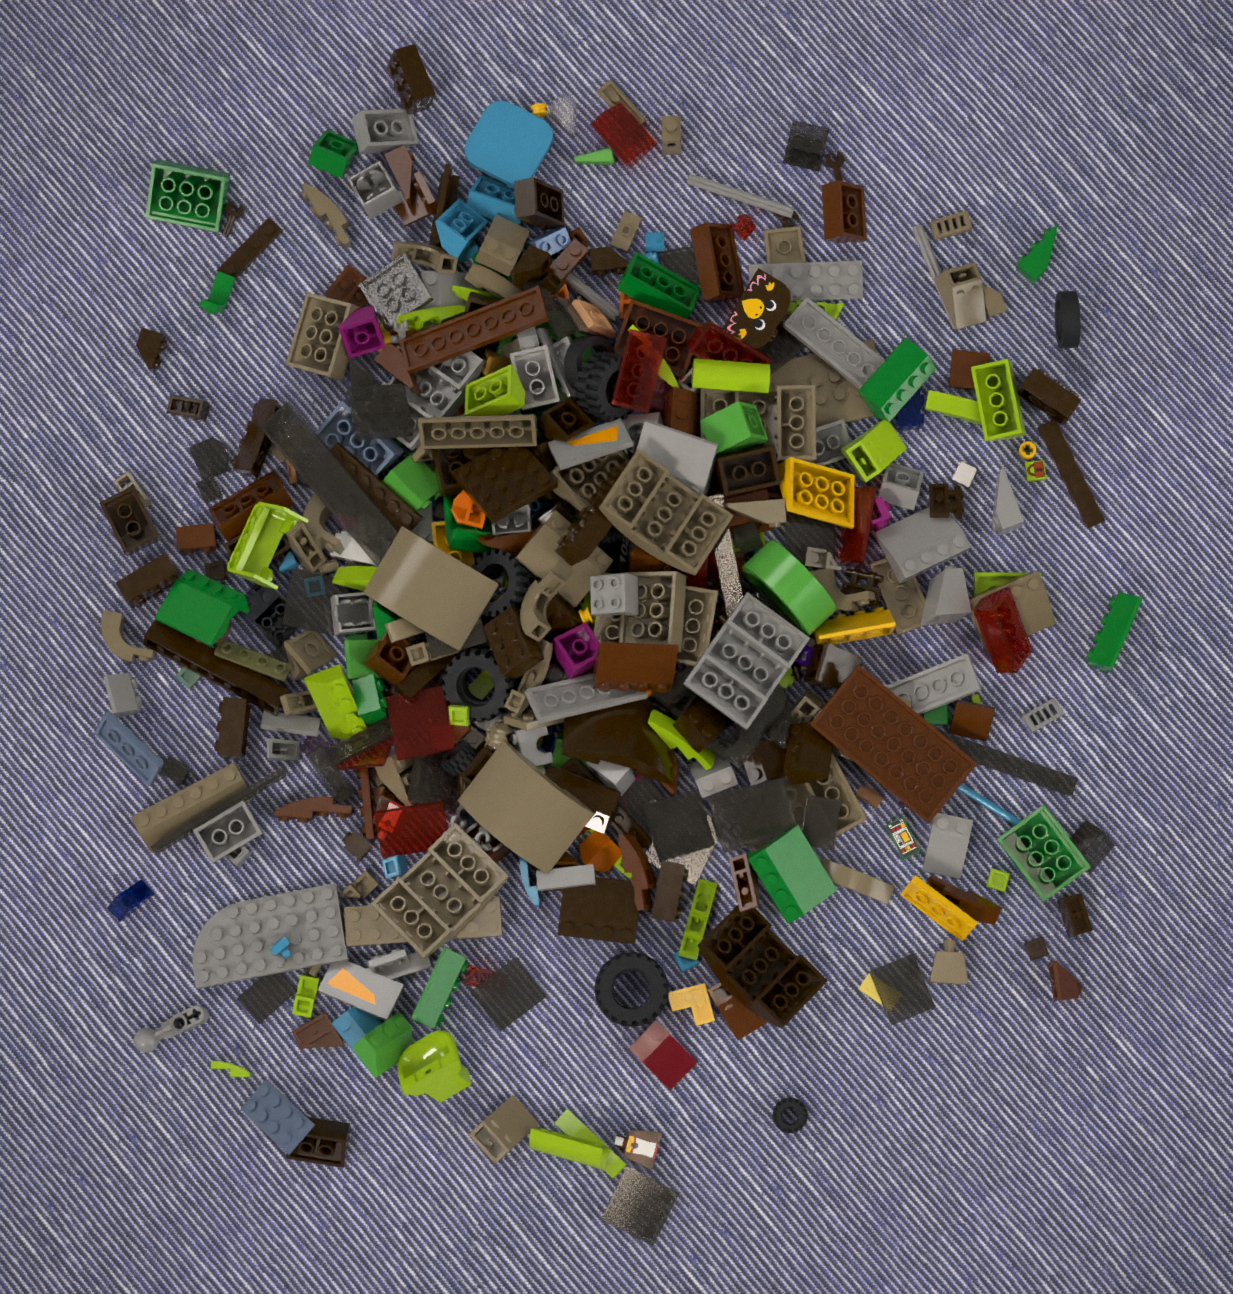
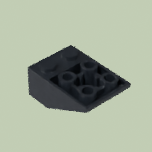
[241,584,306,648]

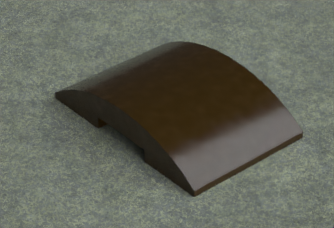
[561,700,675,784]
[698,905,828,1029]

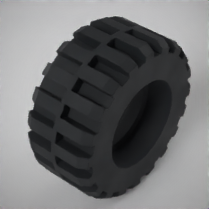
[442,645,519,722]
[594,952,669,1027]

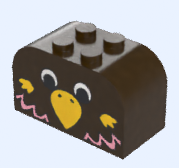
[715,268,791,357]

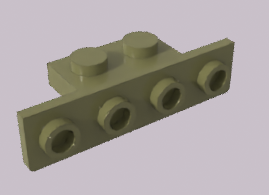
[214,640,292,681]

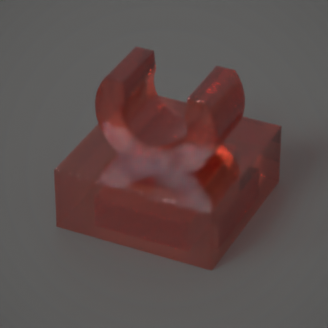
[731,214,756,241]

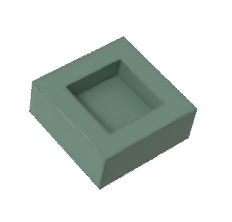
[175,667,202,690]

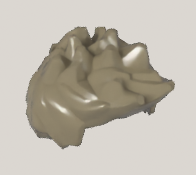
[485,719,513,752]

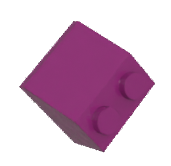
[338,305,385,358]
[552,622,600,679]

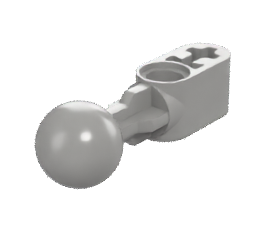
[134,1006,209,1053]

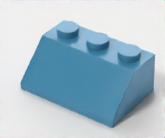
[466,174,522,225]
[435,199,489,258]
[331,1007,382,1070]

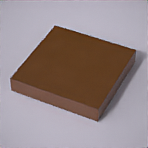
[949,349,990,390]

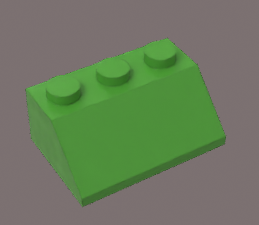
[351,1012,413,1078]

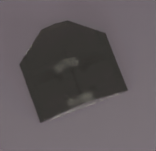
[189,437,230,482]

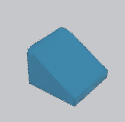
[279,551,298,575]
[381,855,409,879]

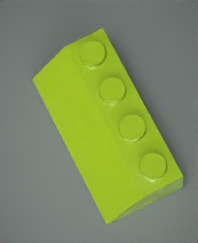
[971,359,1026,441]
[304,664,369,741]

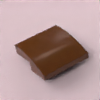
[324,264,378,308]
[949,700,995,741]

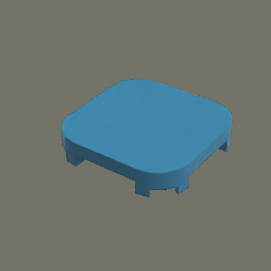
[464,101,553,189]

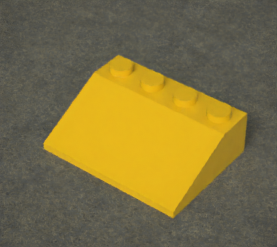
[778,457,855,529]
[814,607,896,645]

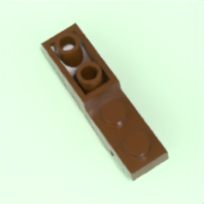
[273,796,353,823]
[618,834,657,910]
[927,874,1002,925]

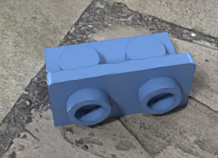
[525,227,571,255]

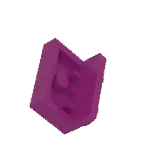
[869,497,891,532]

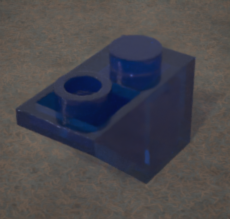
[896,389,924,430]
[107,879,154,922]

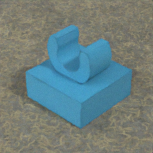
[269,935,291,959]

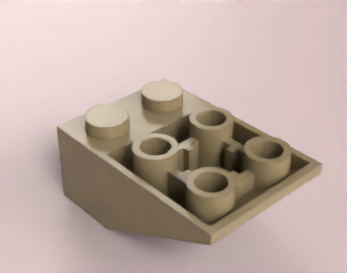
[934,262,986,330]
[373,744,432,811]
[469,1095,539,1164]

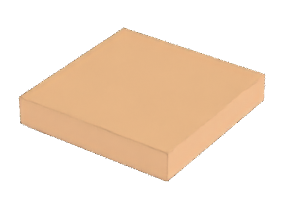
[571,299,616,338]

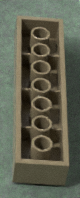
[344,896,503,947]

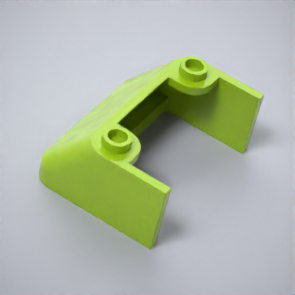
[227,502,309,590]

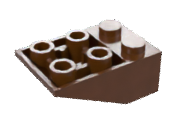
[707,982,768,1041]

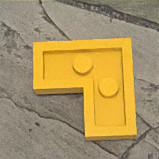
[668,983,715,1026]

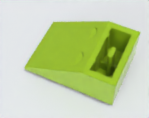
[840,420,907,482]

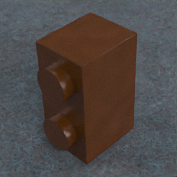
[176,523,218,555]

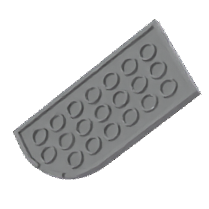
[192,883,349,989]

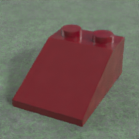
[628,1021,697,1090]

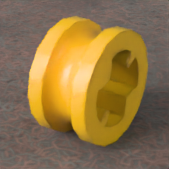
[530,103,548,118]
[1018,441,1036,460]
[579,607,594,624]

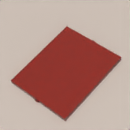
[385,686,455,761]
[373,801,448,858]

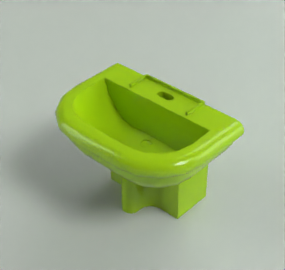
[397,1030,472,1103]

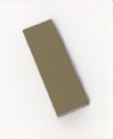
[596,79,647,134]

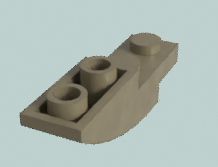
[301,183,352,250]

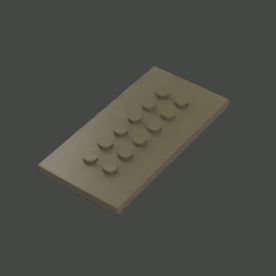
[769,339,877,427]

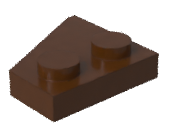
[292,1012,345,1049]

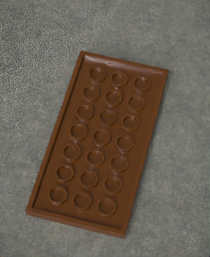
[809,665,977,824]

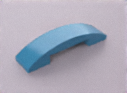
[519,857,540,907]

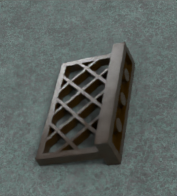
[429,163,460,247]

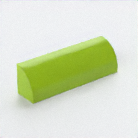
[691,358,770,393]
[529,1127,610,1170]

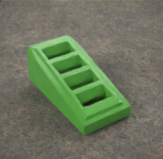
[574,148,614,165]

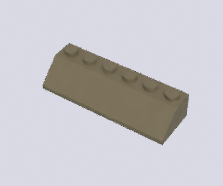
[418,415,537,449]
[131,763,254,853]

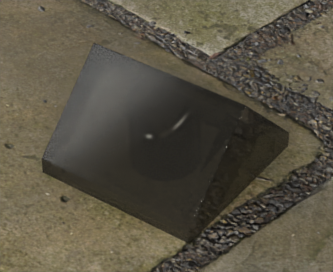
[1070,820,1115,874]

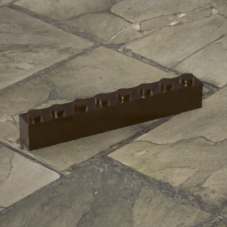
[143,620,290,717]

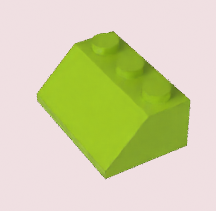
[465,364,525,416]

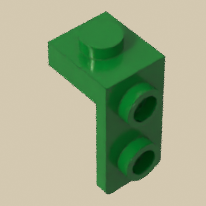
[199,271,235,315]

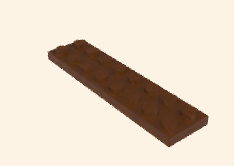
[399,286,549,374]

